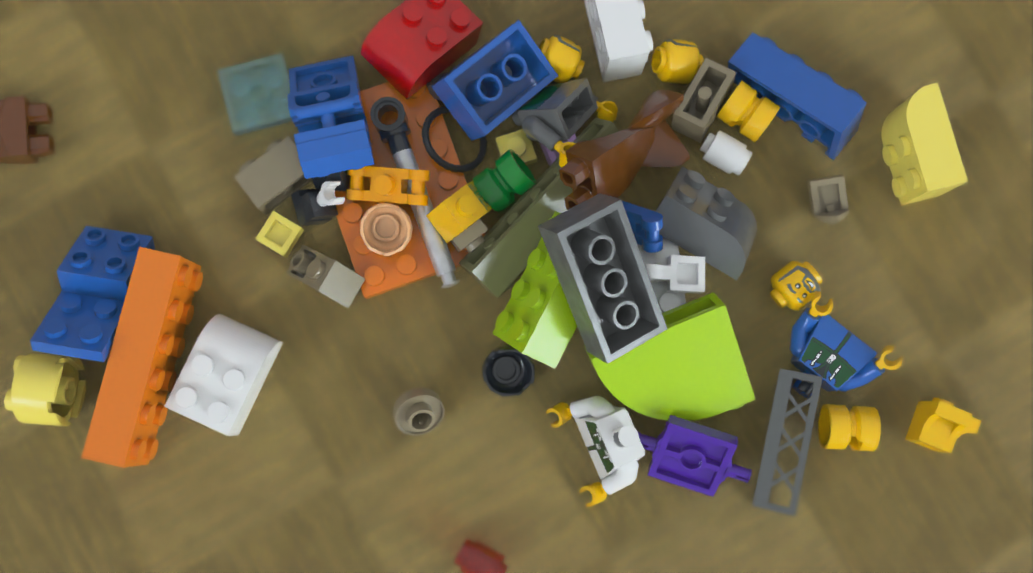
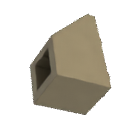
[286,245,365,308]

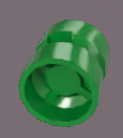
[473,149,537,213]

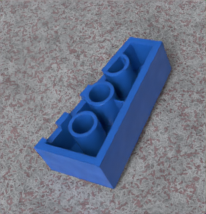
[728,32,867,161]

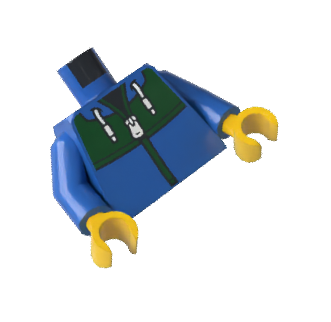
[790,291,903,399]

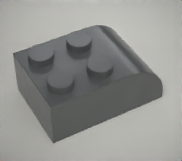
[655,167,757,281]

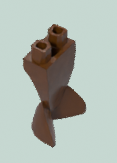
[559,89,690,210]
[0,96,55,164]

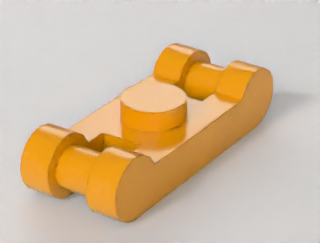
[346,166,430,206]

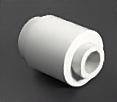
[700,130,753,176]

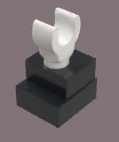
[291,181,345,226]

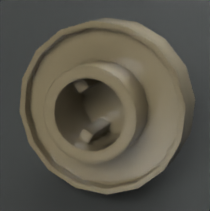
[392,388,445,436]

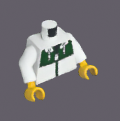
[546,396,645,507]

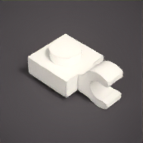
[645,255,705,294]

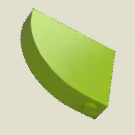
[584,292,756,421]

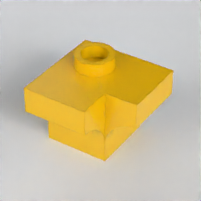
[905,397,981,453]

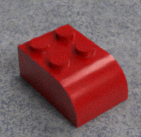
[360,0,483,99]

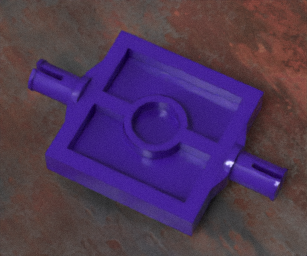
[638,415,752,497]

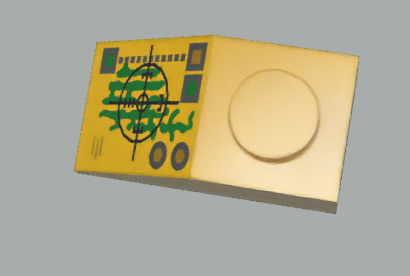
[426,181,492,243]

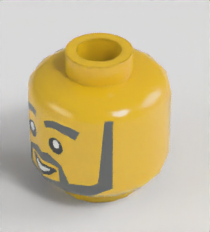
[539,34,585,84]
[651,39,703,84]
[769,261,823,311]

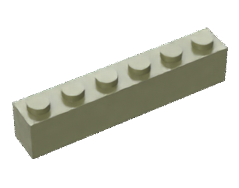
[459,118,619,298]

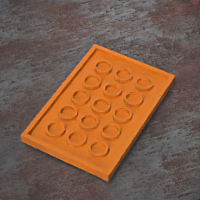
[335,82,485,299]

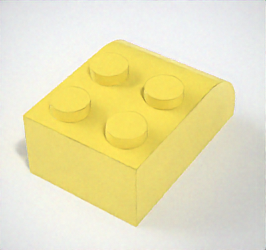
[881,82,968,205]

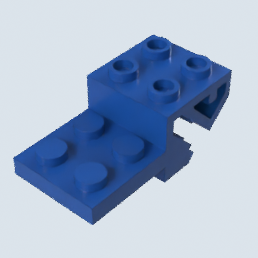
[287,55,374,179]
[30,226,155,362]

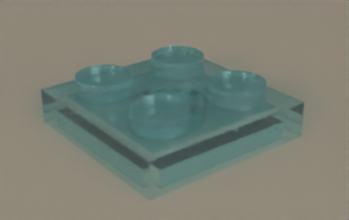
[217,53,292,136]

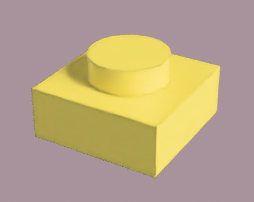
[495,129,537,165]
[255,211,304,258]

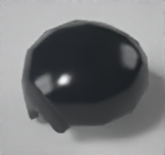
[482,345,535,397]

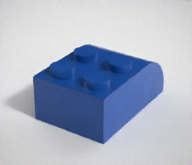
[431,20,558,141]

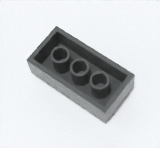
[538,193,667,364]

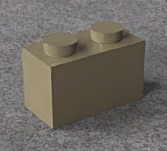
[671,58,736,143]
[233,136,312,215]

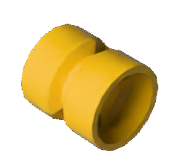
[716,81,780,143]
[818,404,881,452]

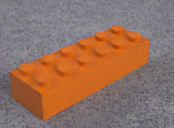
[81,247,203,468]

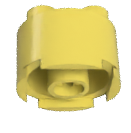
[4,353,86,426]

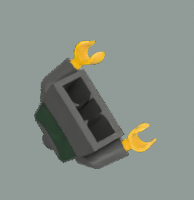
[512,78,618,168]

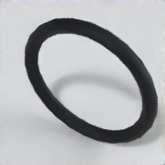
[422,106,487,172]

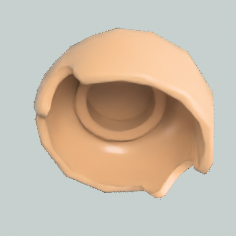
[360,203,413,256]

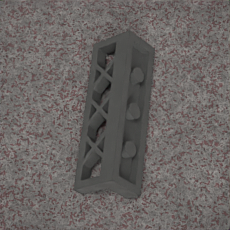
[752,368,823,516]

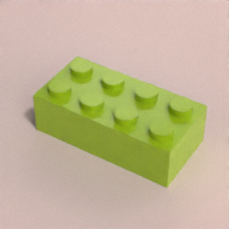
[492,211,577,369]

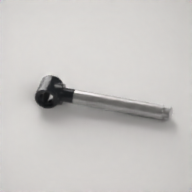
[370,97,460,288]

